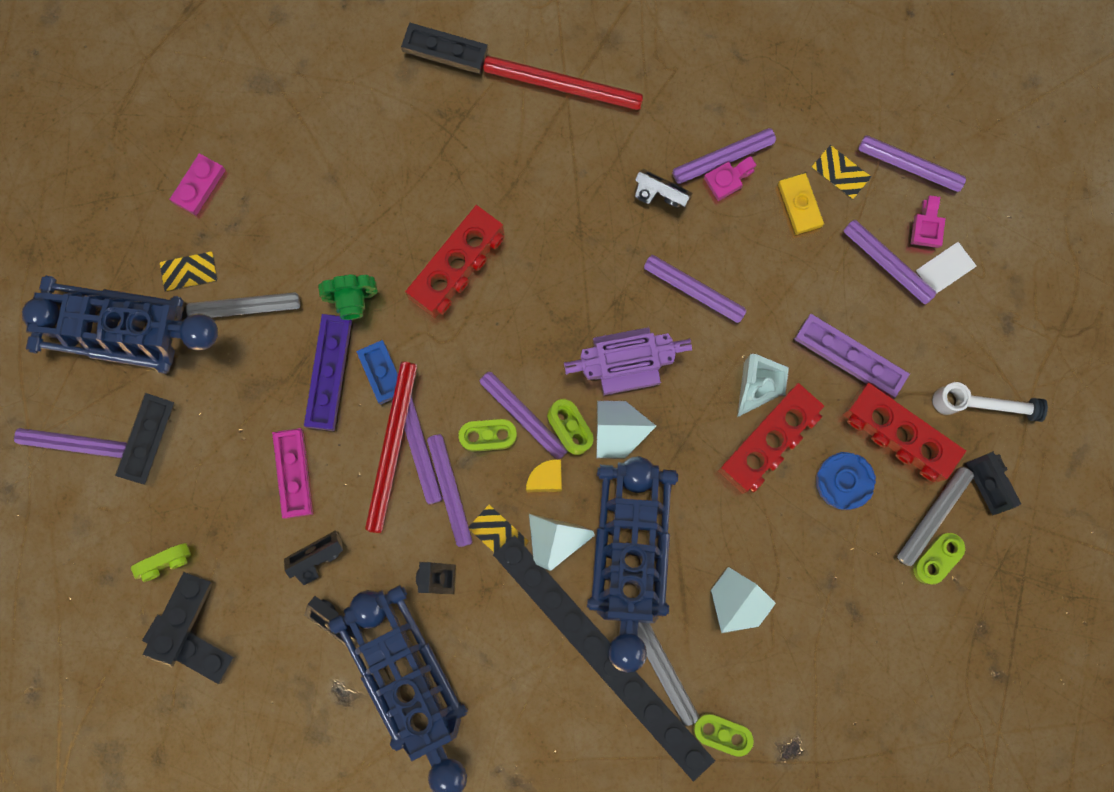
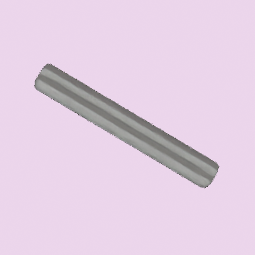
[186,292,300,318]
[897,467,974,566]
[638,622,699,726]

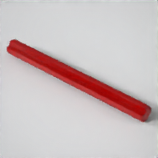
[483,56,643,110]
[365,361,417,533]

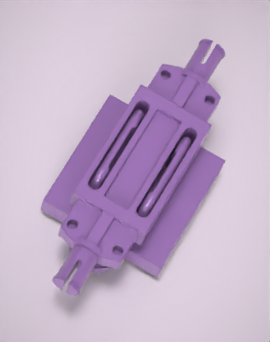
[564,327,692,395]

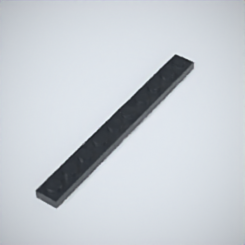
[493,535,715,782]

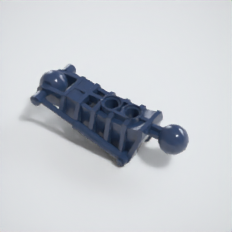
[22,275,218,374]
[587,456,678,673]
[328,585,468,792]

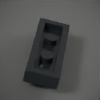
[401,22,488,74]
[115,393,174,485]
[142,572,212,668]
[142,614,236,684]

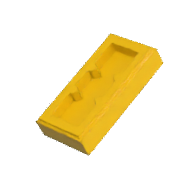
[778,173,824,235]

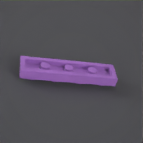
[794,314,910,399]

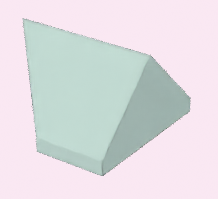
[737,354,789,417]
[596,401,656,459]
[529,514,595,571]
[710,567,776,633]

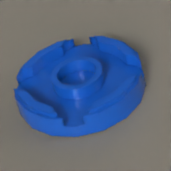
[816,452,876,510]

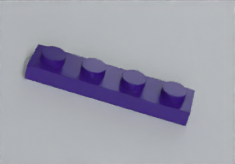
[304,314,352,431]

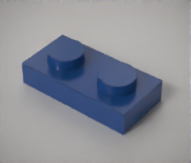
[356,340,398,405]

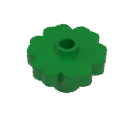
[318,274,378,320]

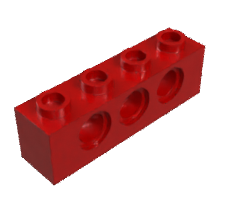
[405,204,505,319]
[717,383,824,494]
[843,383,966,482]

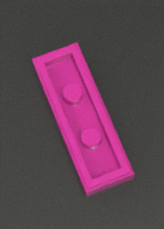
[272,428,313,519]

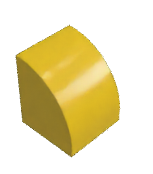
[526,459,562,492]

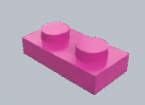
[169,153,225,216]

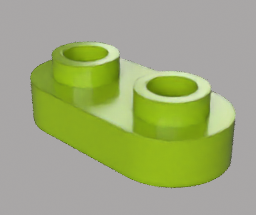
[547,399,593,455]
[459,419,517,452]
[913,533,965,584]
[131,543,191,582]
[693,713,754,757]

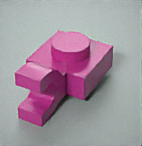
[704,156,757,201]
[911,195,946,248]

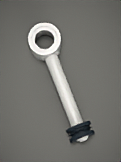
[932,382,1048,422]

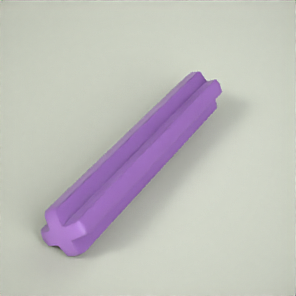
[672,128,776,184]
[859,136,966,192]
[844,220,936,304]
[644,255,746,323]
[480,372,568,460]
[404,396,442,504]
[14,428,126,458]
[427,434,472,547]

